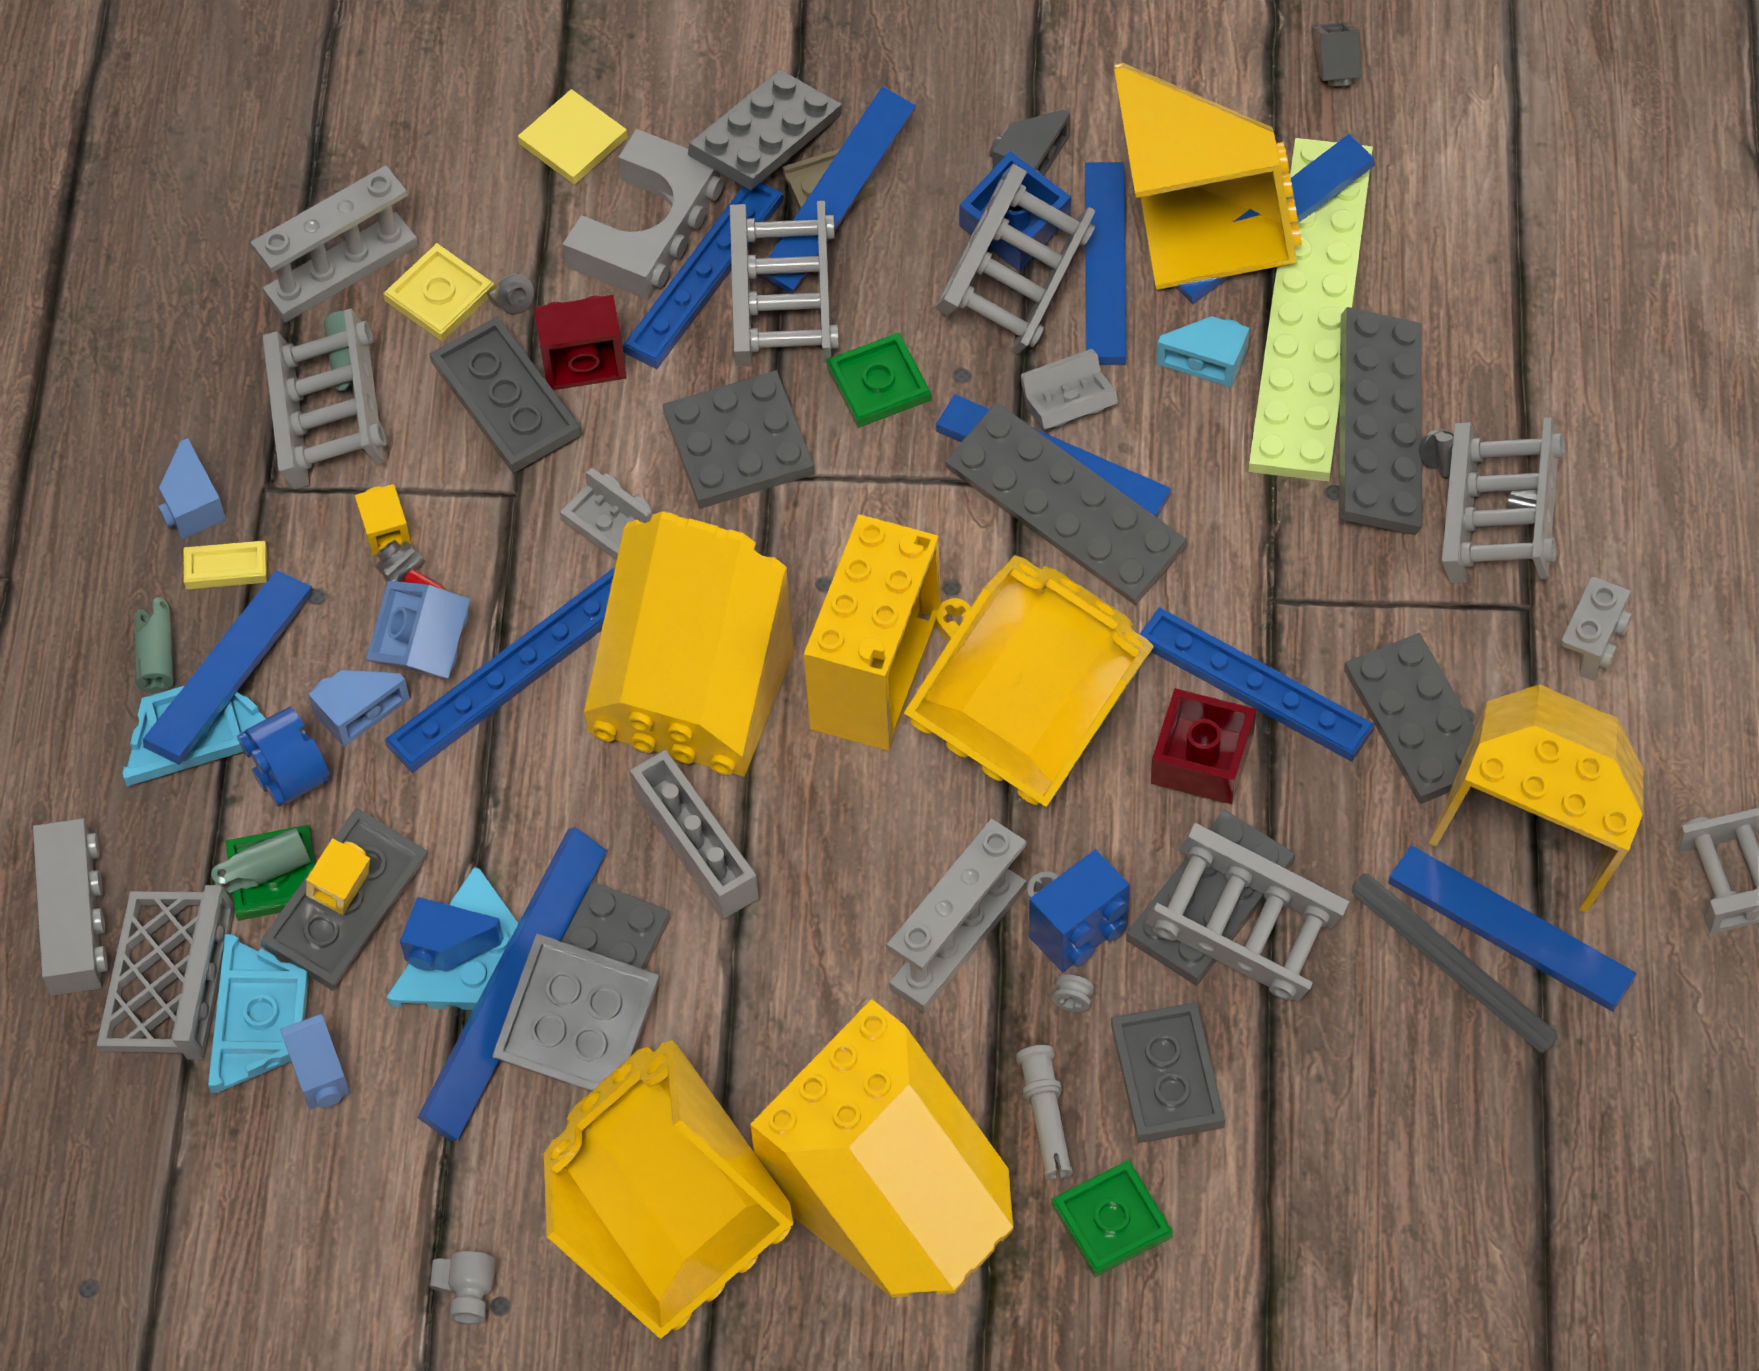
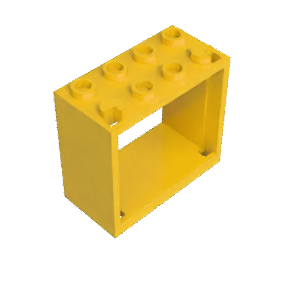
[804,514,941,751]

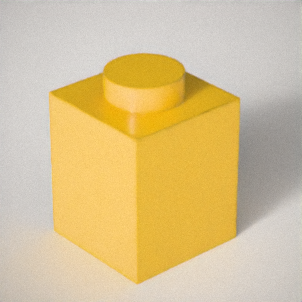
[355,484,412,556]
[306,838,370,915]

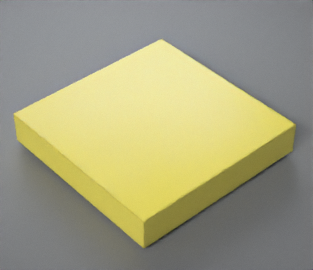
[518,89,628,185]
[383,243,495,342]

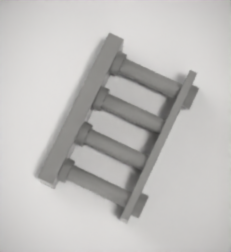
[935,164,1096,354]
[250,165,418,323]
[730,201,839,367]
[262,308,387,489]
[1442,417,1565,583]
[1676,808,1759,934]
[887,818,1027,1013]
[1144,823,1350,1002]

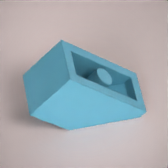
[1157,316,1250,388]

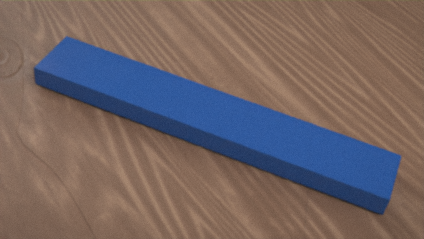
[760,86,916,294]
[1175,134,1375,304]
[1085,162,1126,365]
[623,182,783,369]
[936,394,1171,517]
[143,570,312,765]
[1139,607,1374,762]
[1388,845,1636,1012]

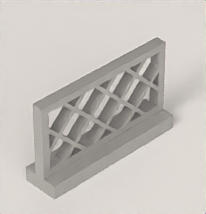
[96,885,235,1060]

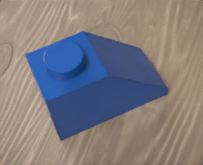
[400,897,504,972]

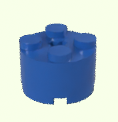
[237,706,330,807]

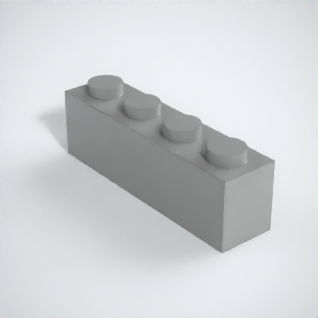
[630,750,759,920]
[33,818,108,996]

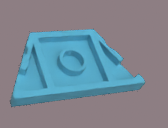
[122,686,266,786]
[386,867,518,1010]
[208,934,309,1093]

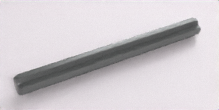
[1351,873,1557,1053]

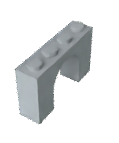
[562,129,724,300]

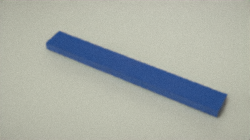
[385,567,615,773]
[417,827,607,1141]

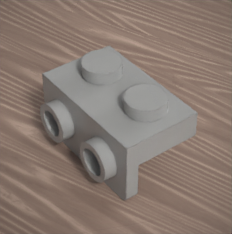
[1021,349,1118,430]
[560,468,652,560]
[1561,577,1632,681]

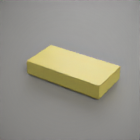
[184,541,268,590]

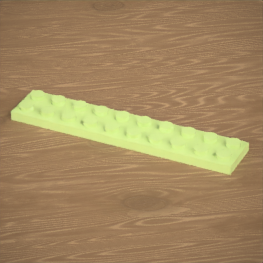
[1248,138,1373,482]

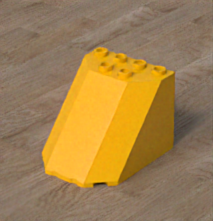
[1114,62,1302,290]
[584,511,794,777]
[904,555,1154,807]
[1429,684,1644,913]
[750,999,1013,1298]
[544,1040,793,1339]

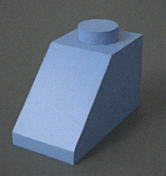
[158,438,226,539]
[308,670,410,747]
[280,1014,351,1110]

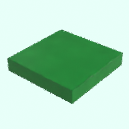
[826,332,931,428]
[225,825,316,921]
[1051,1159,1173,1278]

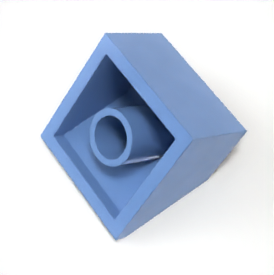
[366,581,470,679]

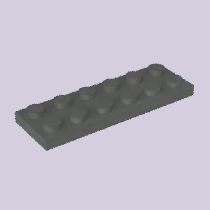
[1339,307,1422,535]
[945,402,1187,606]

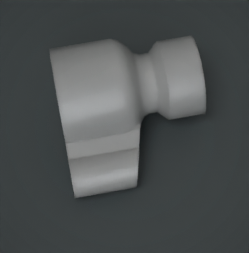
[430,1251,496,1325]

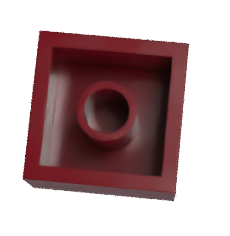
[534,295,627,390]
[1150,688,1256,804]

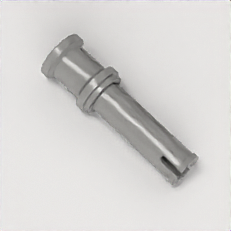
[1015,1045,1073,1181]

